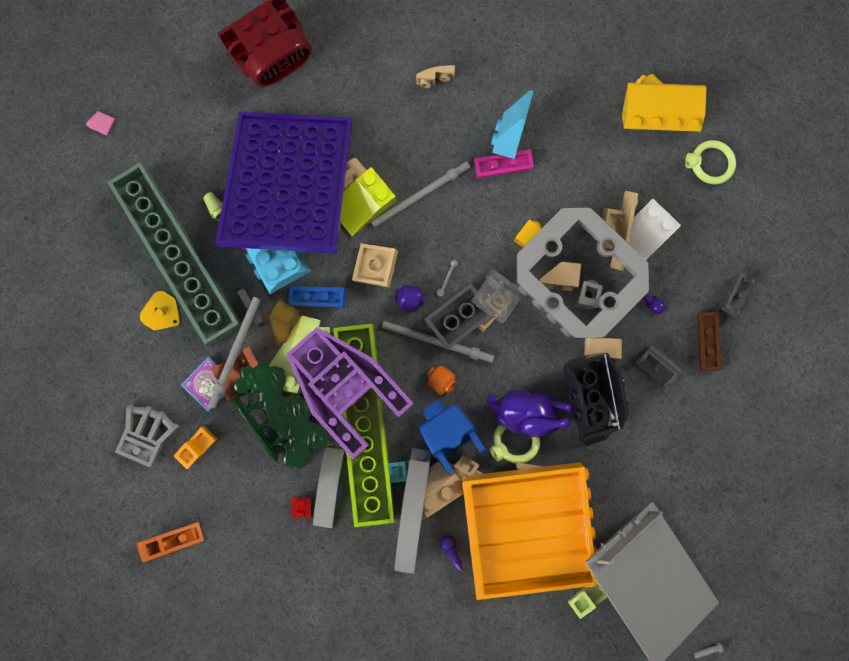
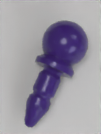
[643,293,666,315]
[440,535,463,572]

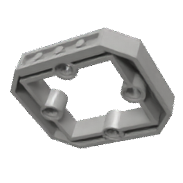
[516,208,649,338]

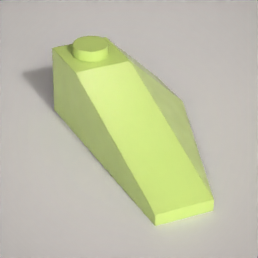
[269,316,321,395]

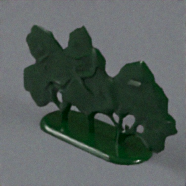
[232,364,330,469]

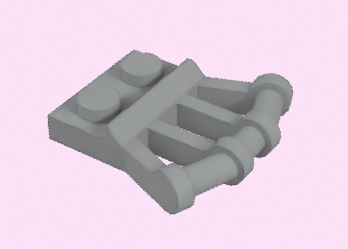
[115,405,180,467]

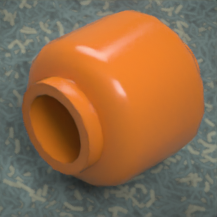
[427,366,457,395]

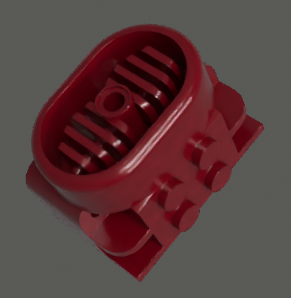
[217,0,312,87]

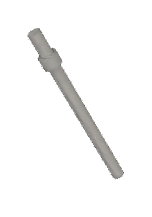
[371,161,470,228]
[208,297,261,409]
[382,321,494,363]

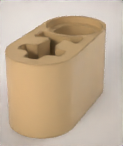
[584,338,622,360]

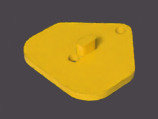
[140,291,180,330]

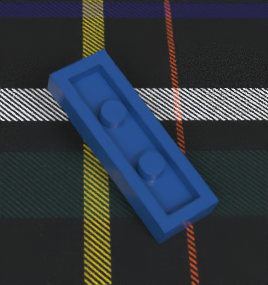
[288,286,347,308]

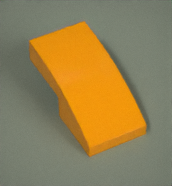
[174,426,218,469]

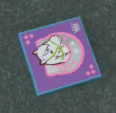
[181,357,225,412]

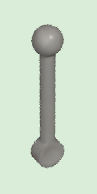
[437,260,458,297]

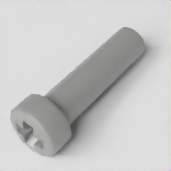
[693,642,723,658]

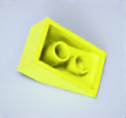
[340,167,397,236]

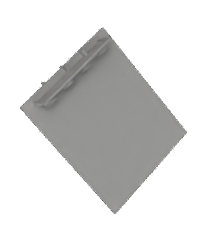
[585,502,719,661]

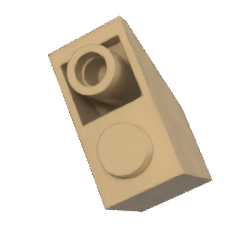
[539,262,581,292]

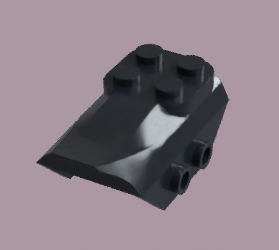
[563,353,629,446]

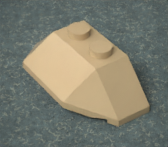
[400,461,464,521]

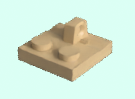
[352,243,398,288]

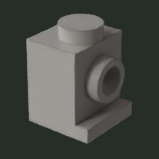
[576,279,603,311]

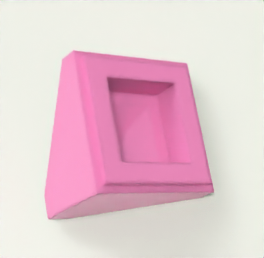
[86,111,115,135]

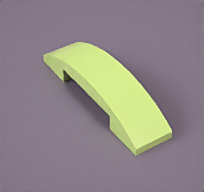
[568,582,607,619]

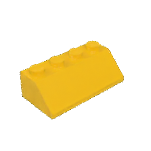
[622,83,706,132]

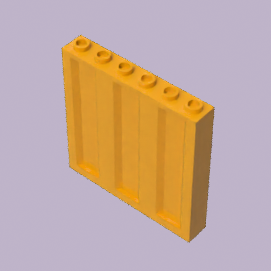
[462,462,597,600]

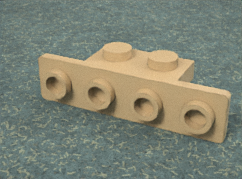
[597,191,638,271]

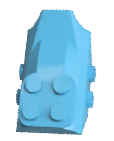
[245,248,311,294]

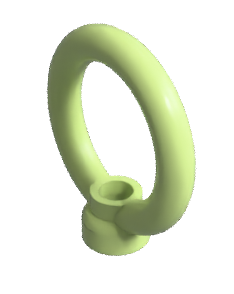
[685,140,736,184]
[490,424,540,463]

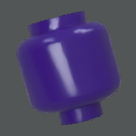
[395,285,425,311]

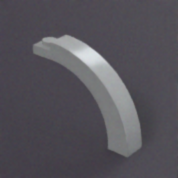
[394,448,431,574]

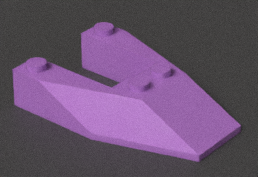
[286,327,414,459]

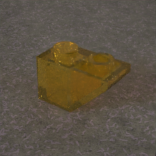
[269,300,300,345]

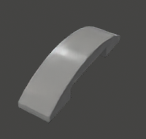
[313,447,345,528]

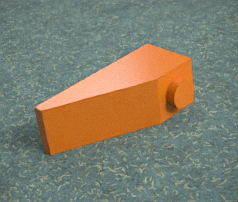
[136,522,204,562]

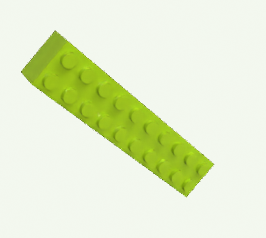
[333,324,395,527]

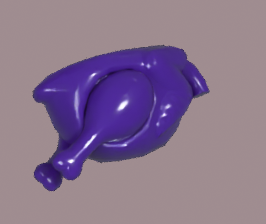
[487,390,574,437]

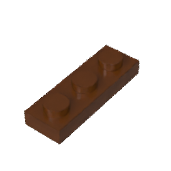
[697,312,722,371]

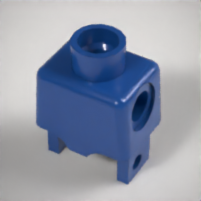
[420,401,487,477]

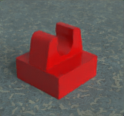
[291,497,312,518]

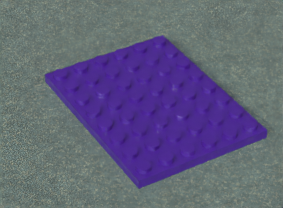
[216,112,352,254]

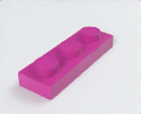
[474,149,534,179]

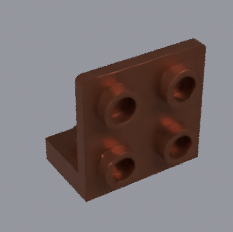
[211,347,258,403]

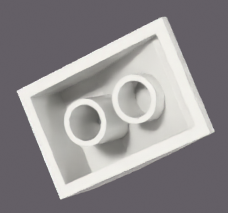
[629,199,681,260]

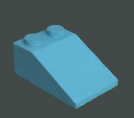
[491,90,534,159]

